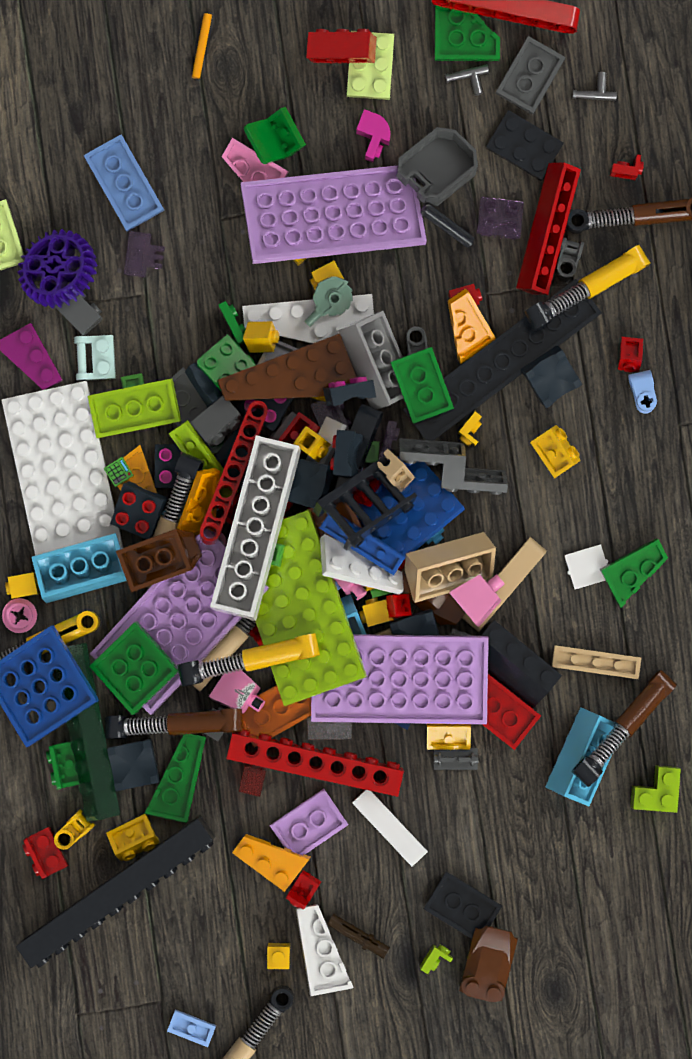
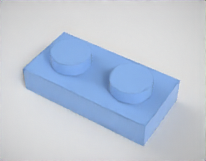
[167,1009,216,1047]

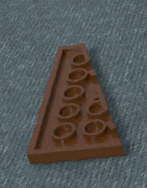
[217,333,356,401]

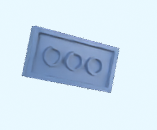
[84,135,164,231]

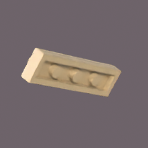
[551,645,641,679]

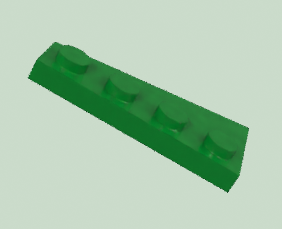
[144,734,206,823]

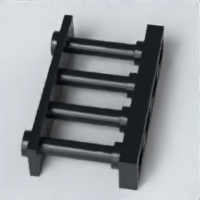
[313,456,417,551]

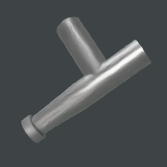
[445,65,489,96]
[573,72,617,101]

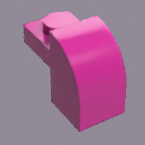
[356,109,390,163]

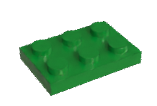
[390,347,454,424]

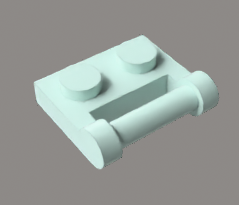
[74,335,116,381]

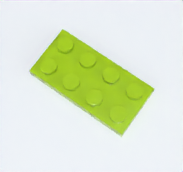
[88,378,181,438]

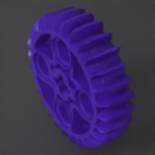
[18,229,98,308]

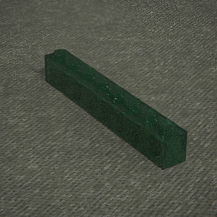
[57,643,120,822]

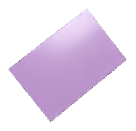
[270,788,348,855]

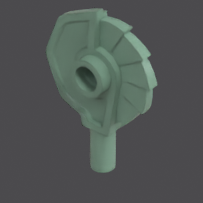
[304,276,353,327]

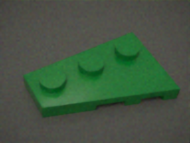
[600,538,668,608]

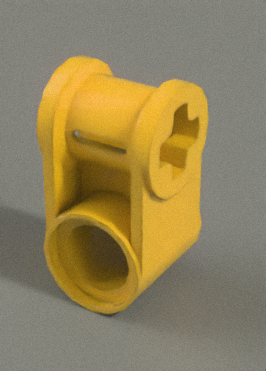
[54,809,95,850]

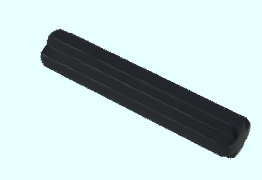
[420,204,475,248]

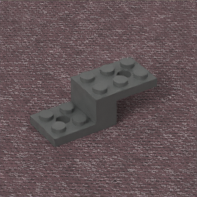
[399,438,508,495]

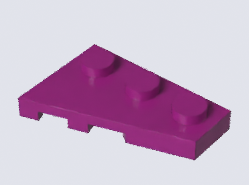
[0,323,63,390]

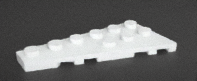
[242,294,374,351]

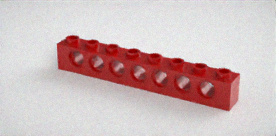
[227,729,404,797]

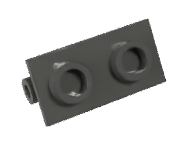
[434,748,478,770]

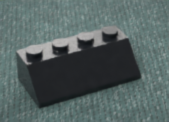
[480,620,562,708]

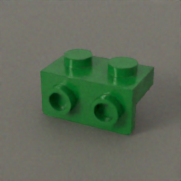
[46,740,85,790]

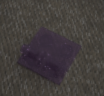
[477,197,524,240]

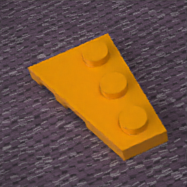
[448,289,496,364]
[117,445,158,494]
[177,468,220,535]
[232,834,311,892]

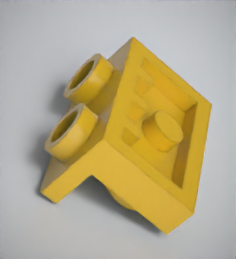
[530,425,580,478]
[427,723,471,750]
[106,814,160,861]

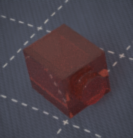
[239,764,266,797]

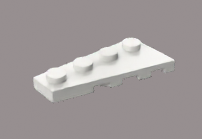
[320,534,404,595]
[296,904,354,996]

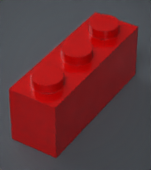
[306,29,377,63]

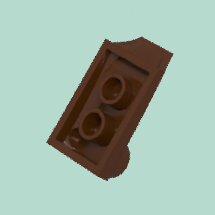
[116,528,202,592]
[401,567,466,625]
[459,926,518,1002]

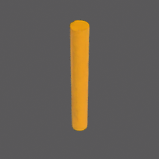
[192,13,212,79]

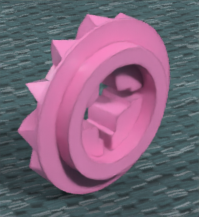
[2,598,38,633]

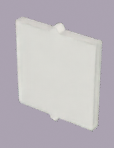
[564,544,608,590]

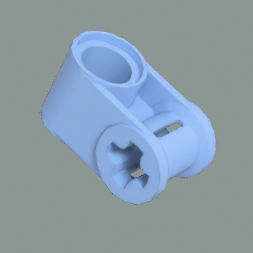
[628,370,657,414]

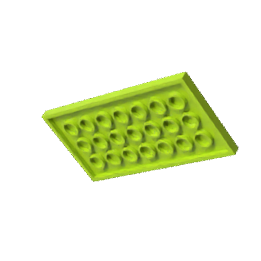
[256,510,367,706]

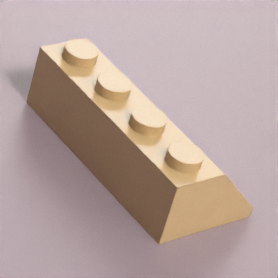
[404,532,496,603]

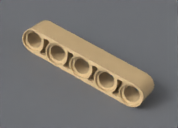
[462,537,547,632]

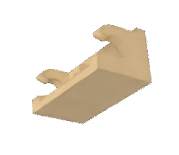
[377,449,415,492]

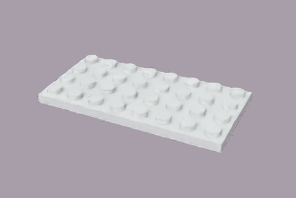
[1,381,124,556]

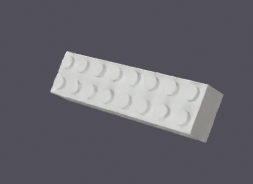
[210,435,301,621]

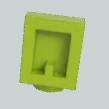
[419,944,453,974]

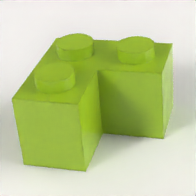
[631,765,681,813]

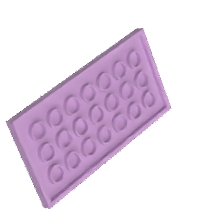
[241,165,427,264]
[90,529,269,715]
[311,634,488,724]

